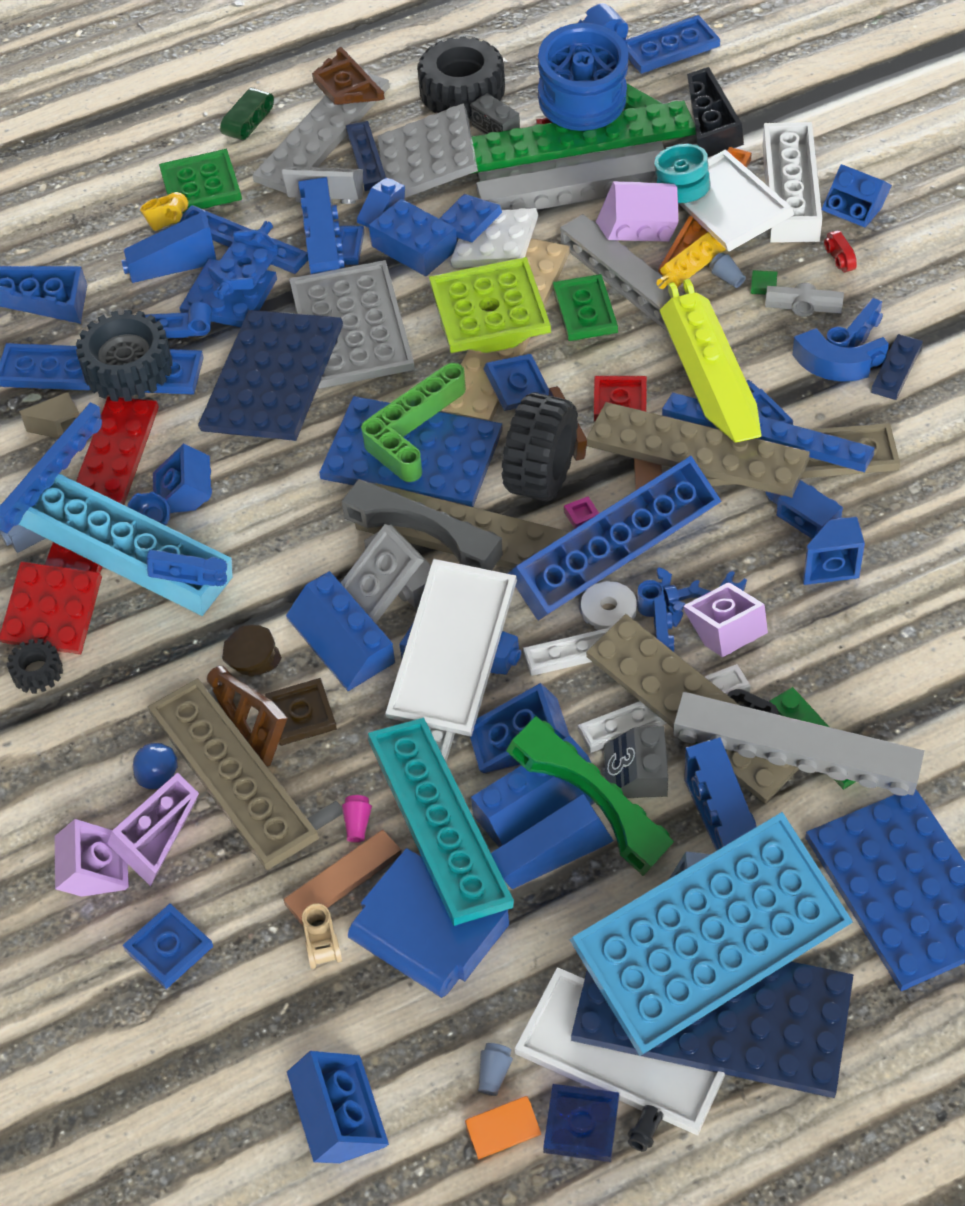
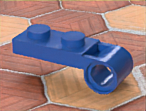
[826,298,883,348]
[145,302,212,338]
[637,580,674,652]

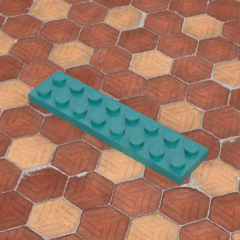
[368,718,514,926]

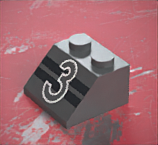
[604,726,668,798]

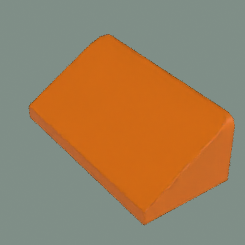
[465,1096,541,1160]

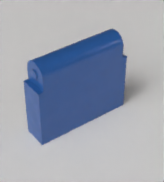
[348,848,509,998]

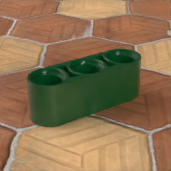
[220,88,274,141]

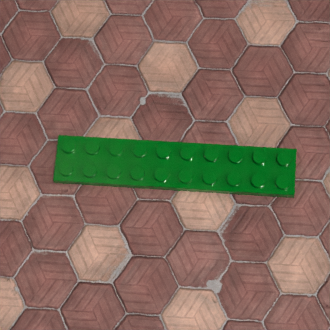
[471,100,696,174]

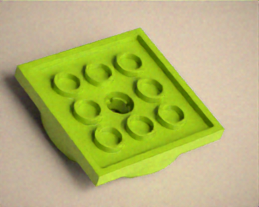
[429,257,551,353]

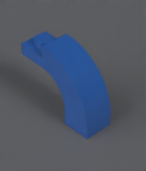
[792,328,889,381]

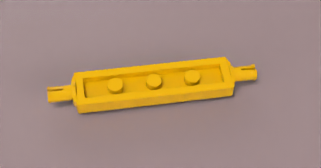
[656,232,727,289]

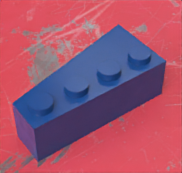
[298,177,345,274]
[0,266,88,324]
[684,737,757,851]

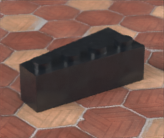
[687,67,744,157]

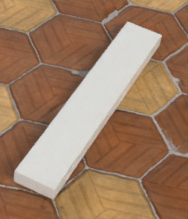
[578,664,751,753]

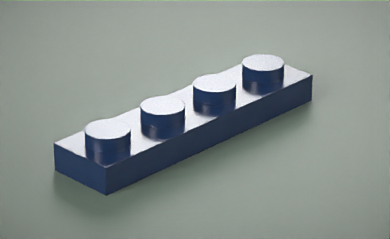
[346,121,386,191]

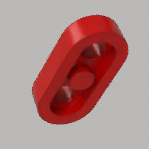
[824,230,857,273]

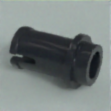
[628,1105,664,1152]

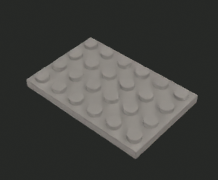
[289,260,415,389]

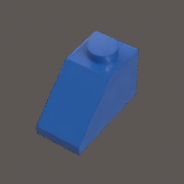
[357,177,405,228]

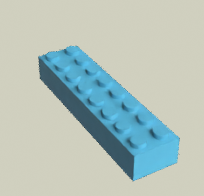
[19,474,233,616]

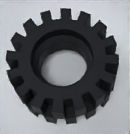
[7,639,63,694]

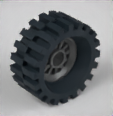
[76,310,173,401]

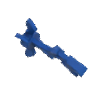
[657,567,747,627]

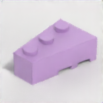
[107,772,199,886]

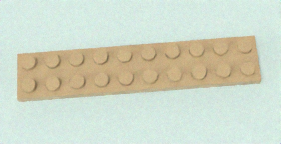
[440,238,570,421]

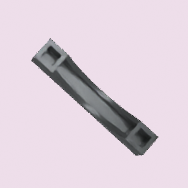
[342,479,503,571]

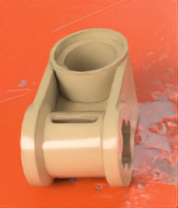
[302,904,342,969]

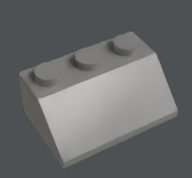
[282,167,363,204]

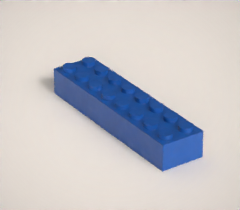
[508,456,722,621]

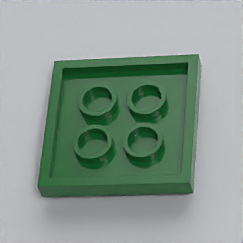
[159,148,242,213]

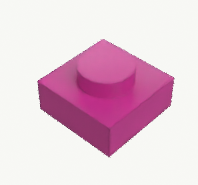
[564,496,599,529]

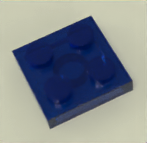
[543,1084,619,1162]

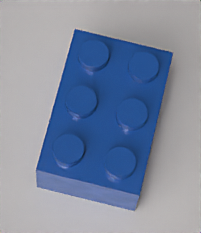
[369,199,457,277]

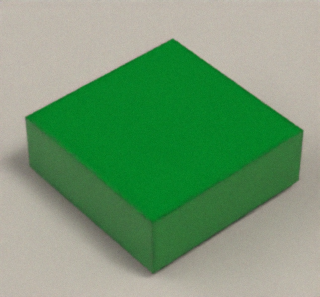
[751,270,778,295]

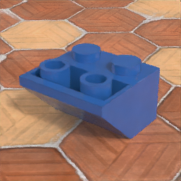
[821,164,892,228]

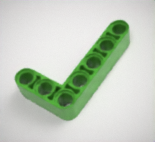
[361,363,466,482]

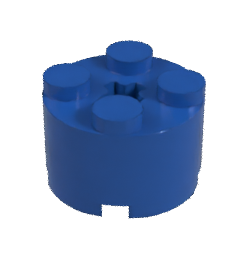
[578,3,628,40]

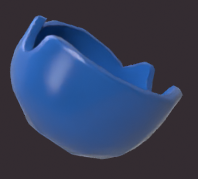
[127,491,171,526]
[133,743,178,789]

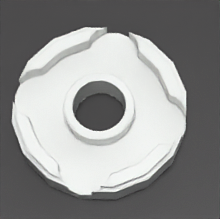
[581,581,637,630]

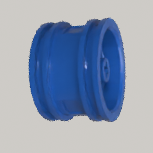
[538,23,629,131]

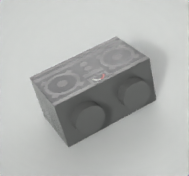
[470,93,520,134]

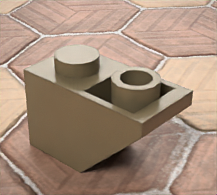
[19,392,80,439]

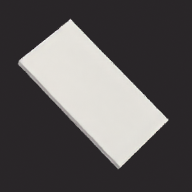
[678,150,794,251]
[385,559,517,737]
[515,967,725,1135]

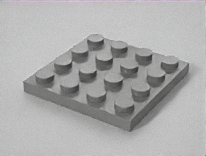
[378,104,478,198]

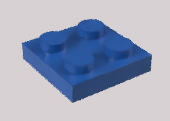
[439,194,502,243]
[483,354,549,411]
[123,904,214,989]

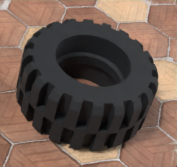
[417,36,505,119]
[501,392,578,502]

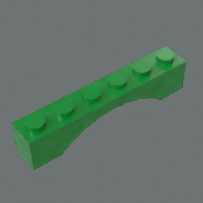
[506,716,674,876]

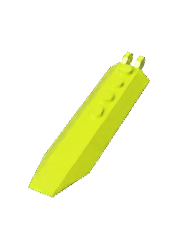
[659,279,761,443]

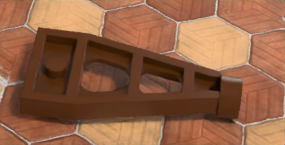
[207,666,287,766]

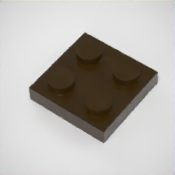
[265,678,337,746]

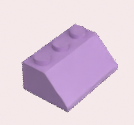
[596,181,678,242]

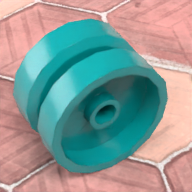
[654,144,711,203]

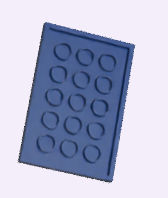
[319,396,503,507]
[805,789,965,991]

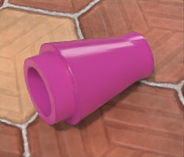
[342,795,372,843]

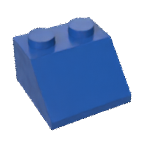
[153,443,212,513]
[803,517,865,585]

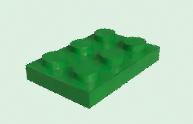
[553,274,618,341]

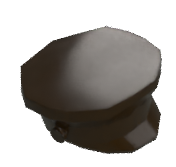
[222,625,282,677]

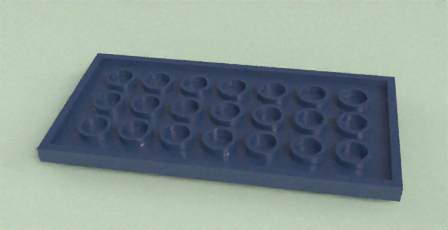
[571,961,854,1098]

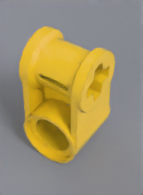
[140,192,189,231]

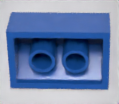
[287,1051,389,1164]

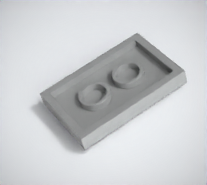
[341,524,424,623]

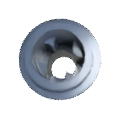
[709,252,746,288]
[478,1043,513,1096]

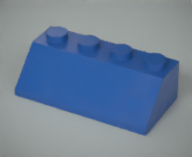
[286,571,395,691]
[471,735,595,847]

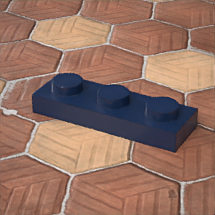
[871,334,923,400]

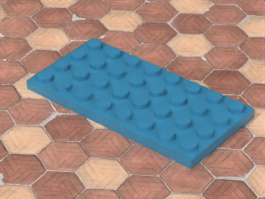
[569,812,853,1056]

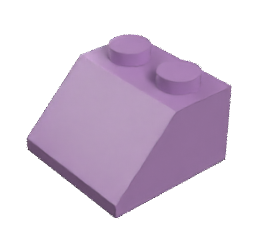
[683,582,768,657]
[55,819,129,896]

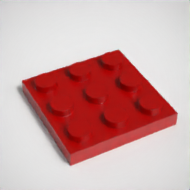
[0,562,102,655]

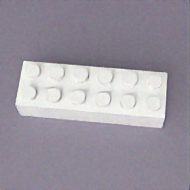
[762,122,822,243]

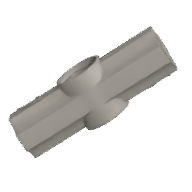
[765,283,844,317]

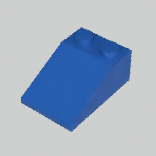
[470,683,569,773]

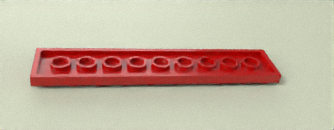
[44,397,159,573]

